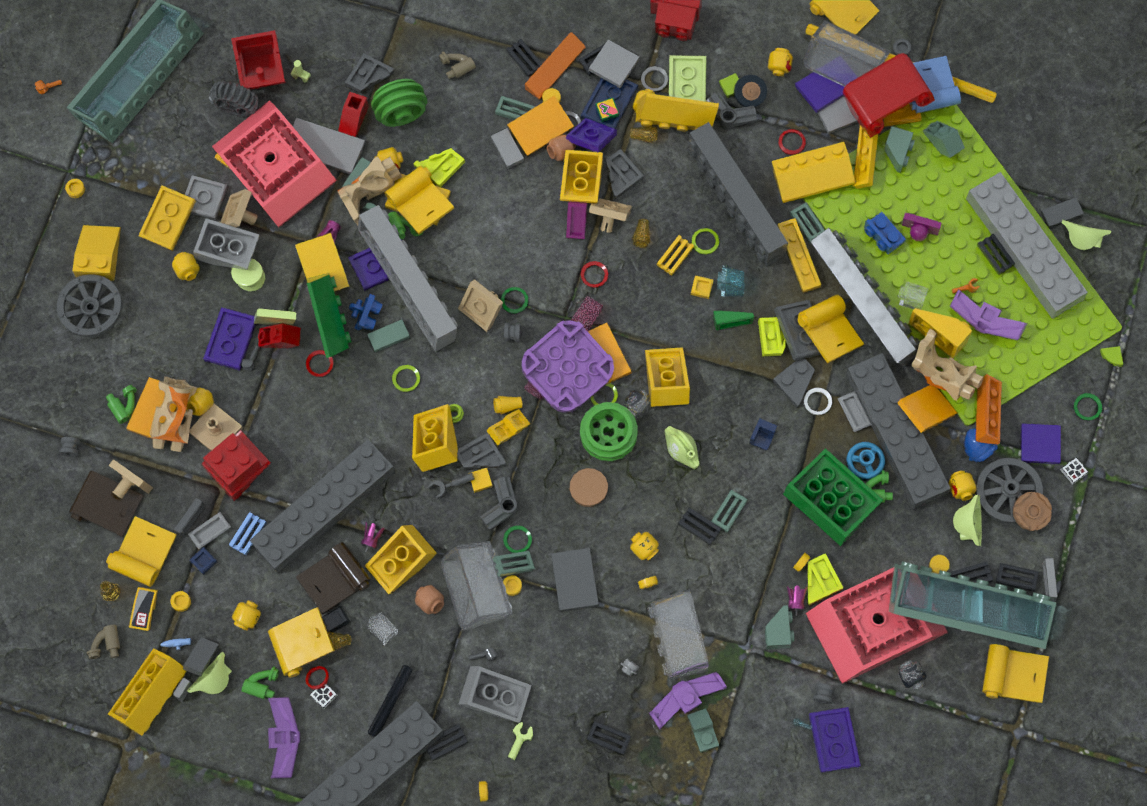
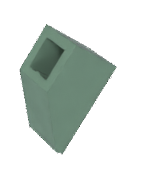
[923,121,965,158]
[885,126,915,173]
[765,605,794,650]

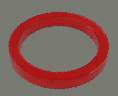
[305,666,329,690]

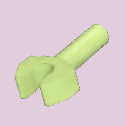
[291,60,311,83]
[508,722,533,760]

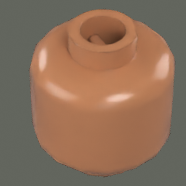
[547,135,576,161]
[415,585,444,614]

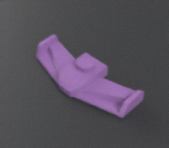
[950,289,1028,340]
[649,672,727,730]
[268,697,300,779]

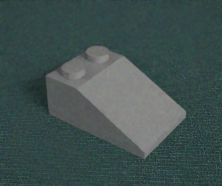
[193,218,260,270]
[459,666,531,723]

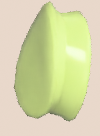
[231,259,265,291]

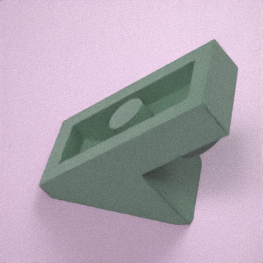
[687,709,719,753]

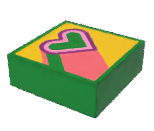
[595,98,619,122]

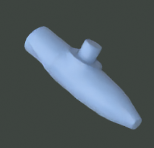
[161,638,191,650]

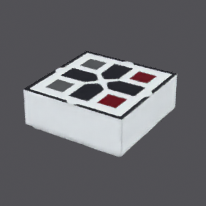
[1060,457,1088,485]
[310,681,338,709]

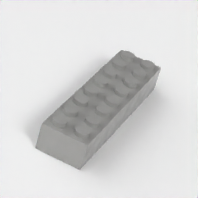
[966,172,1088,319]
[358,205,458,352]

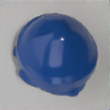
[964,428,997,462]

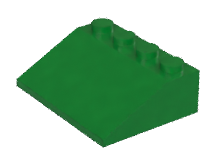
[307,273,351,358]
[783,448,883,546]

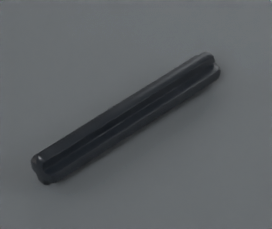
[368,665,412,737]

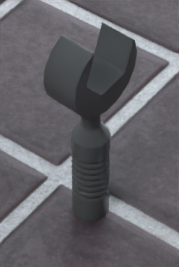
[428,473,475,498]

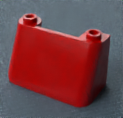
[843,53,935,138]

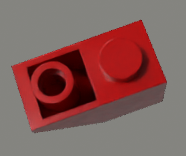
[338,92,369,137]
[258,323,301,349]

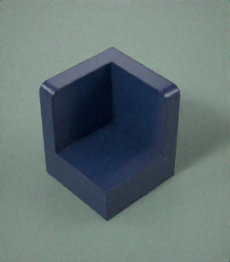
[749,418,777,451]

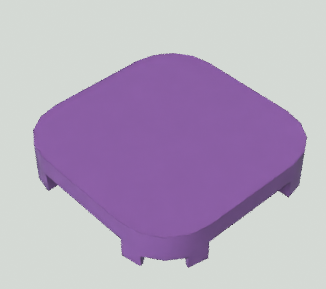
[521,320,614,413]

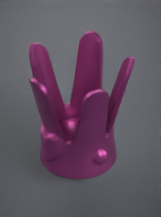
[316,220,341,242]
[361,522,385,552]
[787,585,807,616]

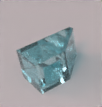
[717,265,744,296]

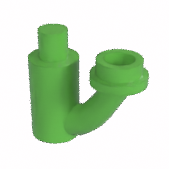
[388,212,423,239]
[106,385,137,424]
[865,470,893,503]
[242,666,279,699]

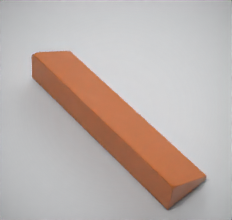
[525,32,586,100]
[976,374,1002,444]

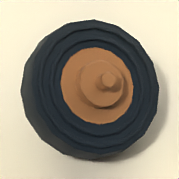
[734,74,767,107]

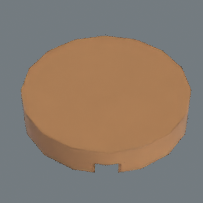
[570,468,608,507]
[1013,492,1052,531]

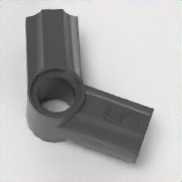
[706,92,757,130]
[480,477,518,531]

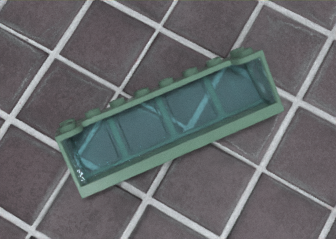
[67,0,203,143]
[889,561,1056,649]

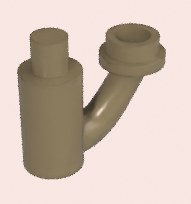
[439,51,476,79]
[86,625,121,659]

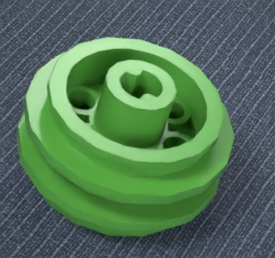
[371,79,428,127]
[580,402,638,461]

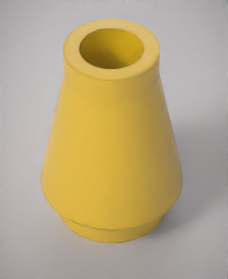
[493,396,522,415]

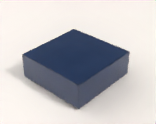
[189,547,218,575]

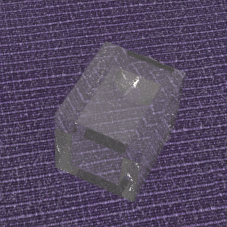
[897,281,929,310]
[366,612,398,646]

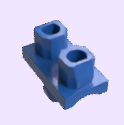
[349,294,383,330]

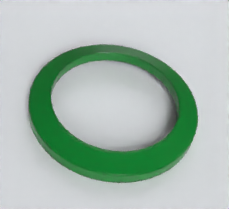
[501,287,528,314]
[1074,393,1102,421]
[503,526,532,553]

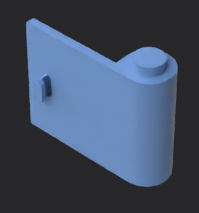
[910,56,961,113]

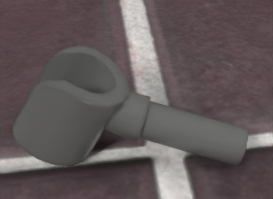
[242,346,260,371]
[469,648,498,661]

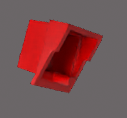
[650,0,702,41]
[231,30,285,90]
[202,430,271,501]

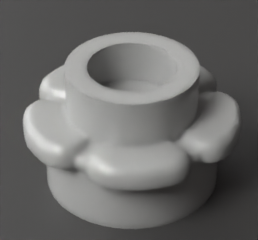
[621,658,639,676]

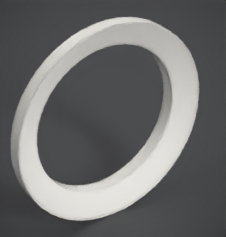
[804,388,832,415]

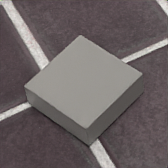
[173,678,192,702]

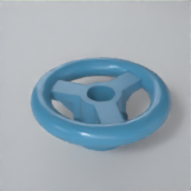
[846,442,885,479]

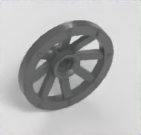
[57,274,122,337]
[976,458,1043,523]

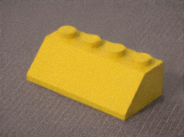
[635,93,719,132]
[772,142,855,203]
[108,648,186,736]

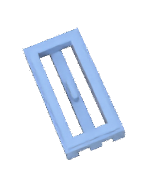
[229,512,267,555]

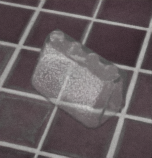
[803,20,891,87]
[441,541,513,630]
[648,589,709,680]

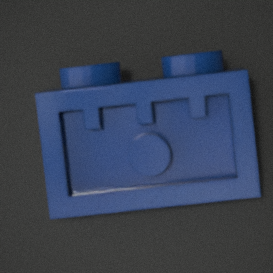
[864,212,906,255]

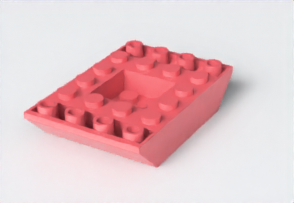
[212,100,337,227]
[806,567,948,684]

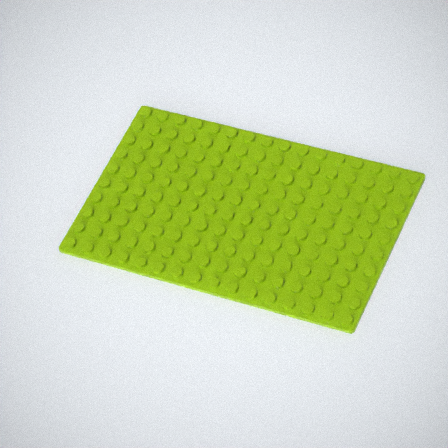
[802,105,1122,426]

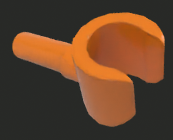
[35,80,62,94]
[952,278,980,293]

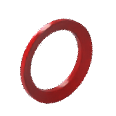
[778,129,806,155]
[581,261,608,288]
[306,350,334,377]

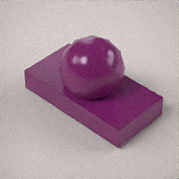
[566,201,587,239]
[902,212,942,241]

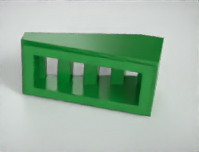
[713,311,754,330]

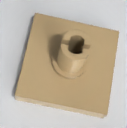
[220,189,257,227]
[589,198,632,233]
[458,280,503,332]
[189,403,243,451]
[109,459,153,499]

